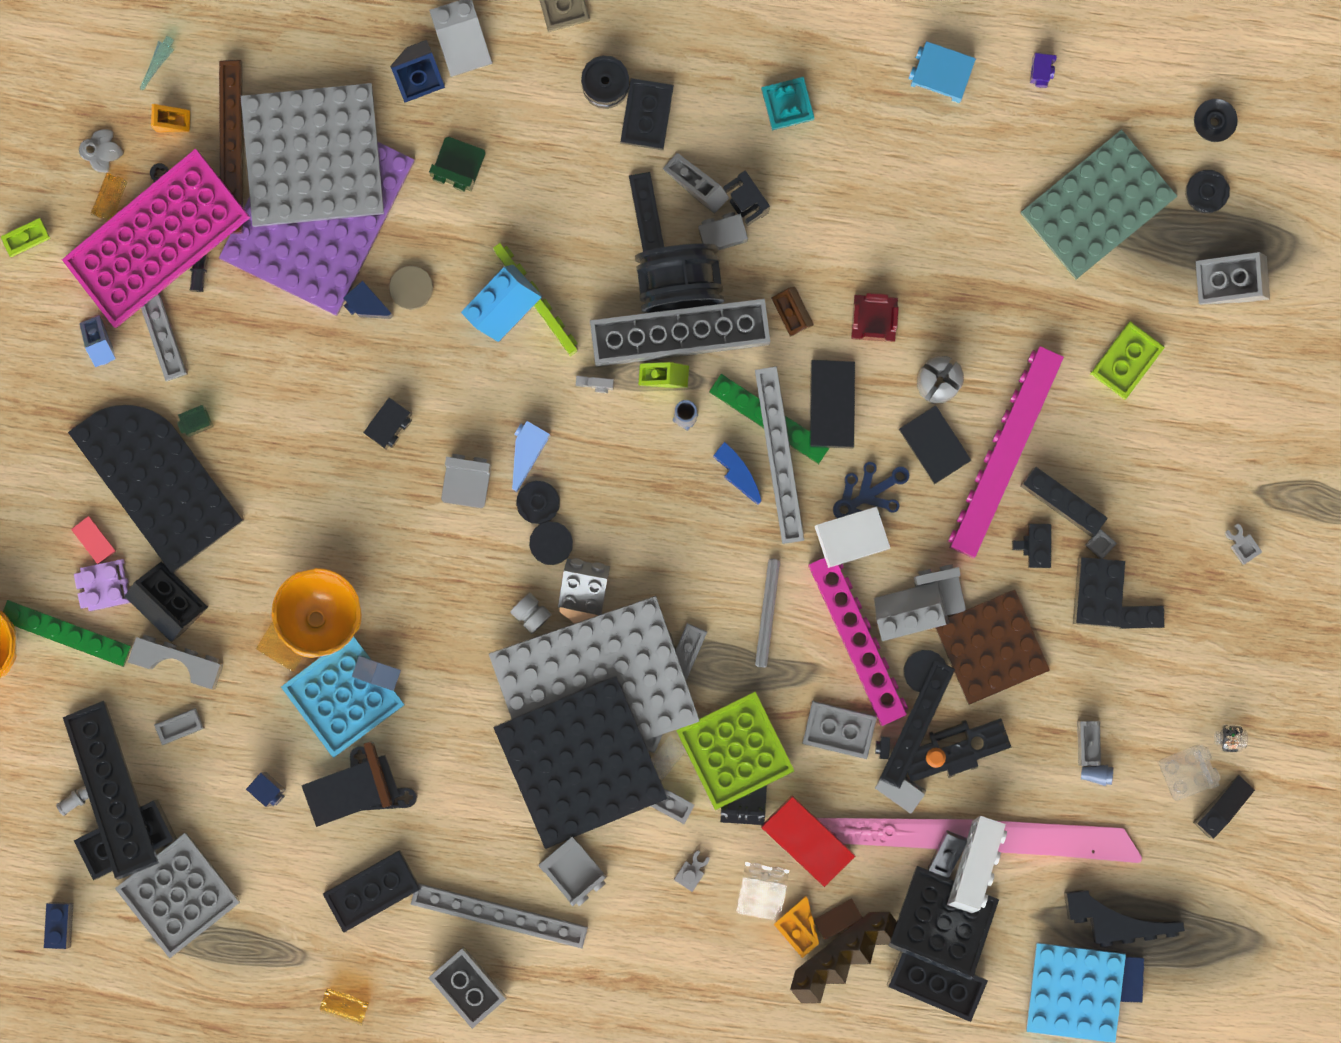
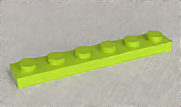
[493,243,578,357]

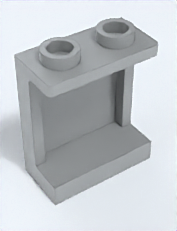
[538,837,607,906]

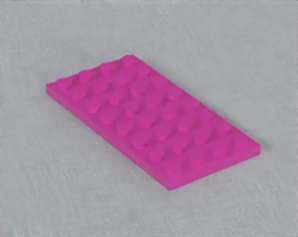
[61,149,251,328]

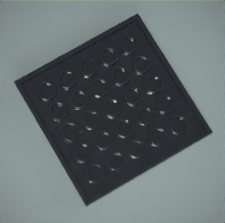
[493,676,668,849]

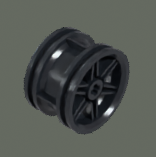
[635,243,724,313]

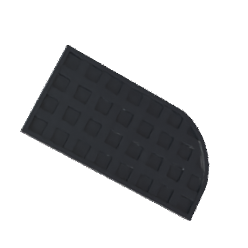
[68,405,243,573]

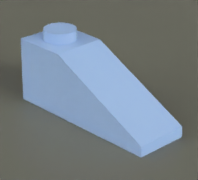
[512,421,550,492]

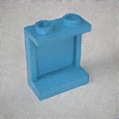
[909,41,976,103]

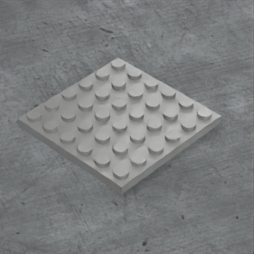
[241,83,384,227]

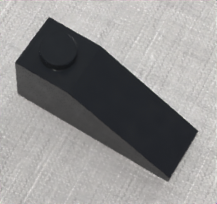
[1193,775,1255,839]

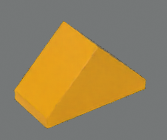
[151,104,190,132]

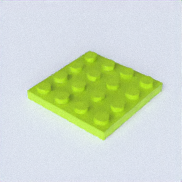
[676,692,795,810]

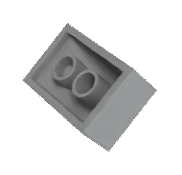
[429,0,492,77]
[1196,252,1270,305]

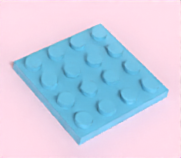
[281,636,405,758]
[1026,942,1126,1043]

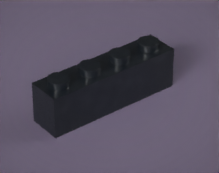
[1020,467,1108,537]

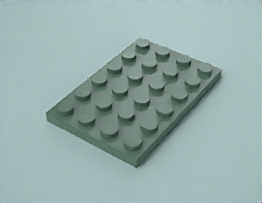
[1020,129,1177,280]

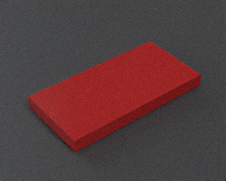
[761,795,856,887]

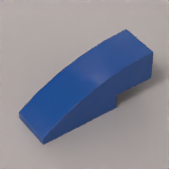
[713,442,762,505]

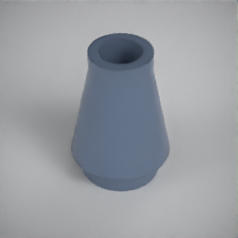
[1081,765,1114,786]

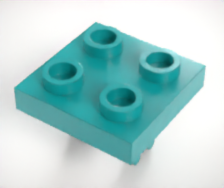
[761,77,815,131]

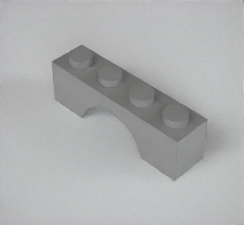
[128,634,223,690]

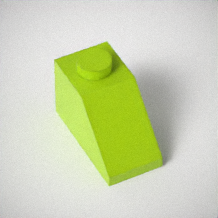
[638,362,689,388]

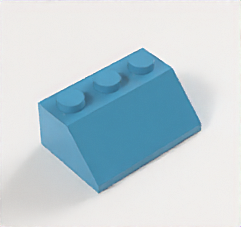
[461,265,543,342]

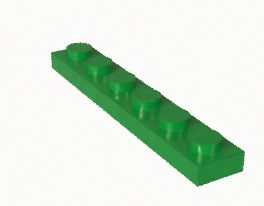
[709,374,829,465]
[3,600,132,667]

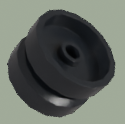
[581,55,629,109]

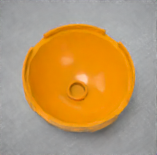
[272,568,362,658]

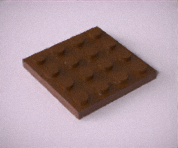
[936,590,1050,705]

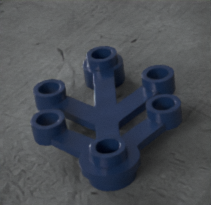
[833,462,910,518]

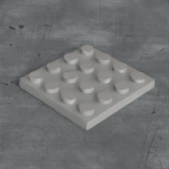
[115,833,240,958]

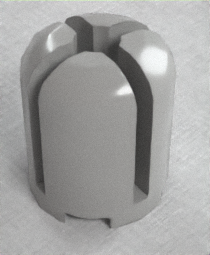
[917,356,964,404]

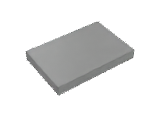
[802,701,877,759]

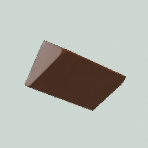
[771,287,814,337]
[813,898,863,940]

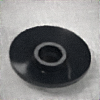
[1194,99,1238,142]

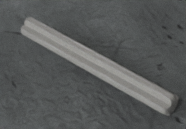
[755,559,780,668]

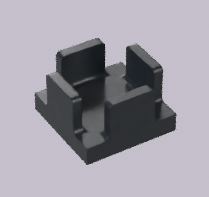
[723,170,770,226]

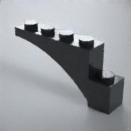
[1064,889,1185,947]

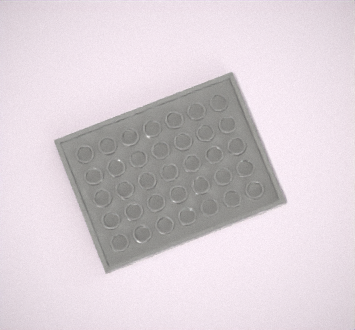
[489,596,700,740]

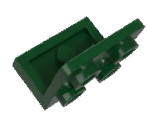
[429,137,486,192]

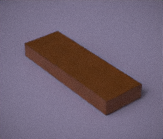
[363,741,393,808]

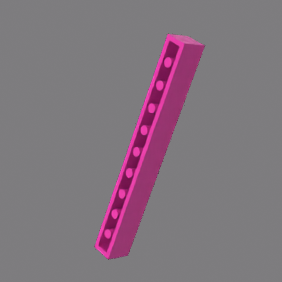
[948,346,1064,558]

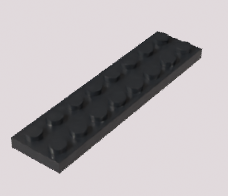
[63,701,159,880]

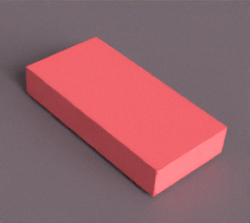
[71,516,116,564]

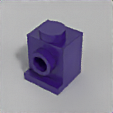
[1030,53,1057,88]

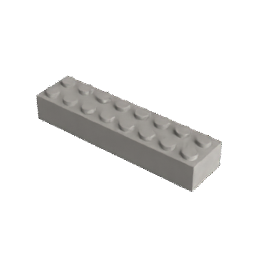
[590,299,770,367]

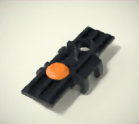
[908,718,1012,783]

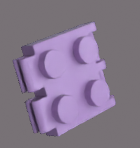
[74,559,130,611]

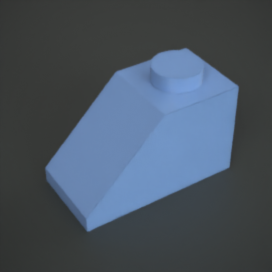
[79,315,116,367]

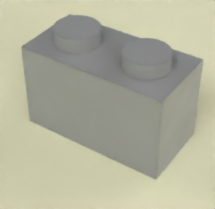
[698,212,748,250]

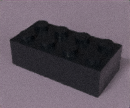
[74,800,177,880]
[887,951,988,1022]

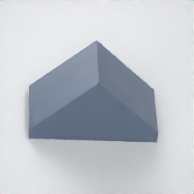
[352,656,401,691]

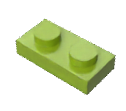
[0,218,51,257]

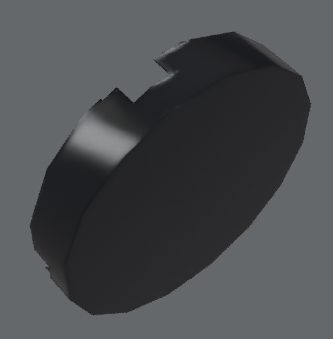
[1185,170,1230,214]
[516,481,560,524]
[529,521,573,565]
[904,650,946,693]

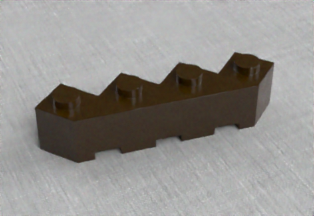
[790,912,897,1003]

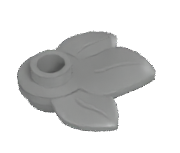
[79,129,123,173]

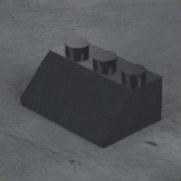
[124,561,208,643]

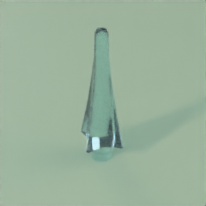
[140,36,174,90]

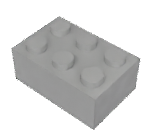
[429,947,507,1029]

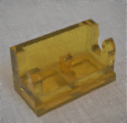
[90,172,127,221]
[319,988,369,1026]

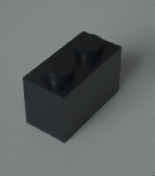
[363,397,412,450]

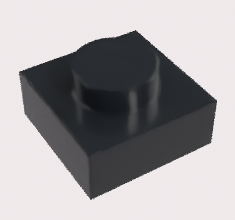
[875,737,890,760]

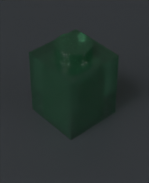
[177,405,213,437]

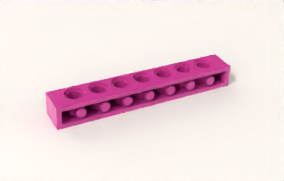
[808,558,908,726]

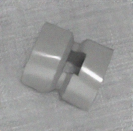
[510,593,552,634]

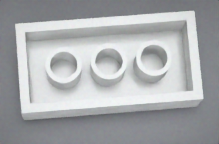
[947,816,1007,913]

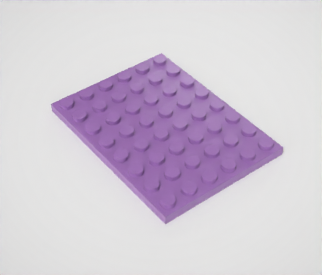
[219,142,415,316]

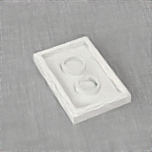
[815,507,890,568]

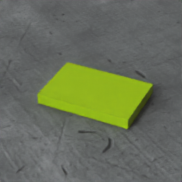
[1090,321,1165,400]

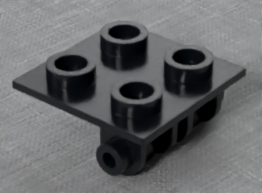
[720,785,767,825]

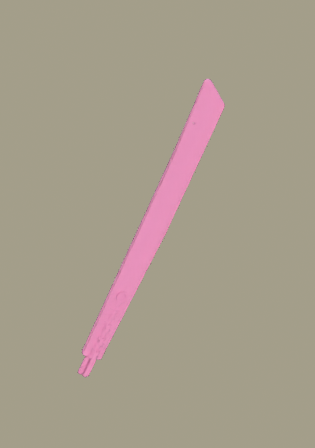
[817,818,1142,863]

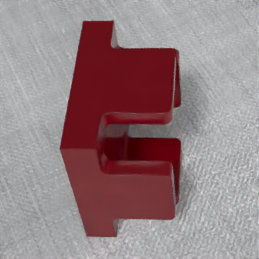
[851,293,899,342]

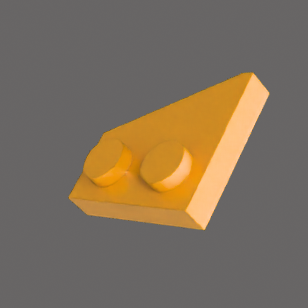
[774,896,819,958]

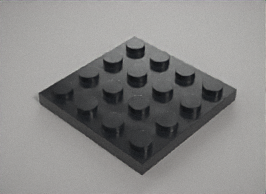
[888,866,999,980]

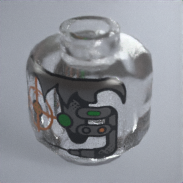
[1214,724,1248,753]

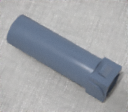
[672,400,698,431]

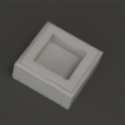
[1085,529,1117,559]

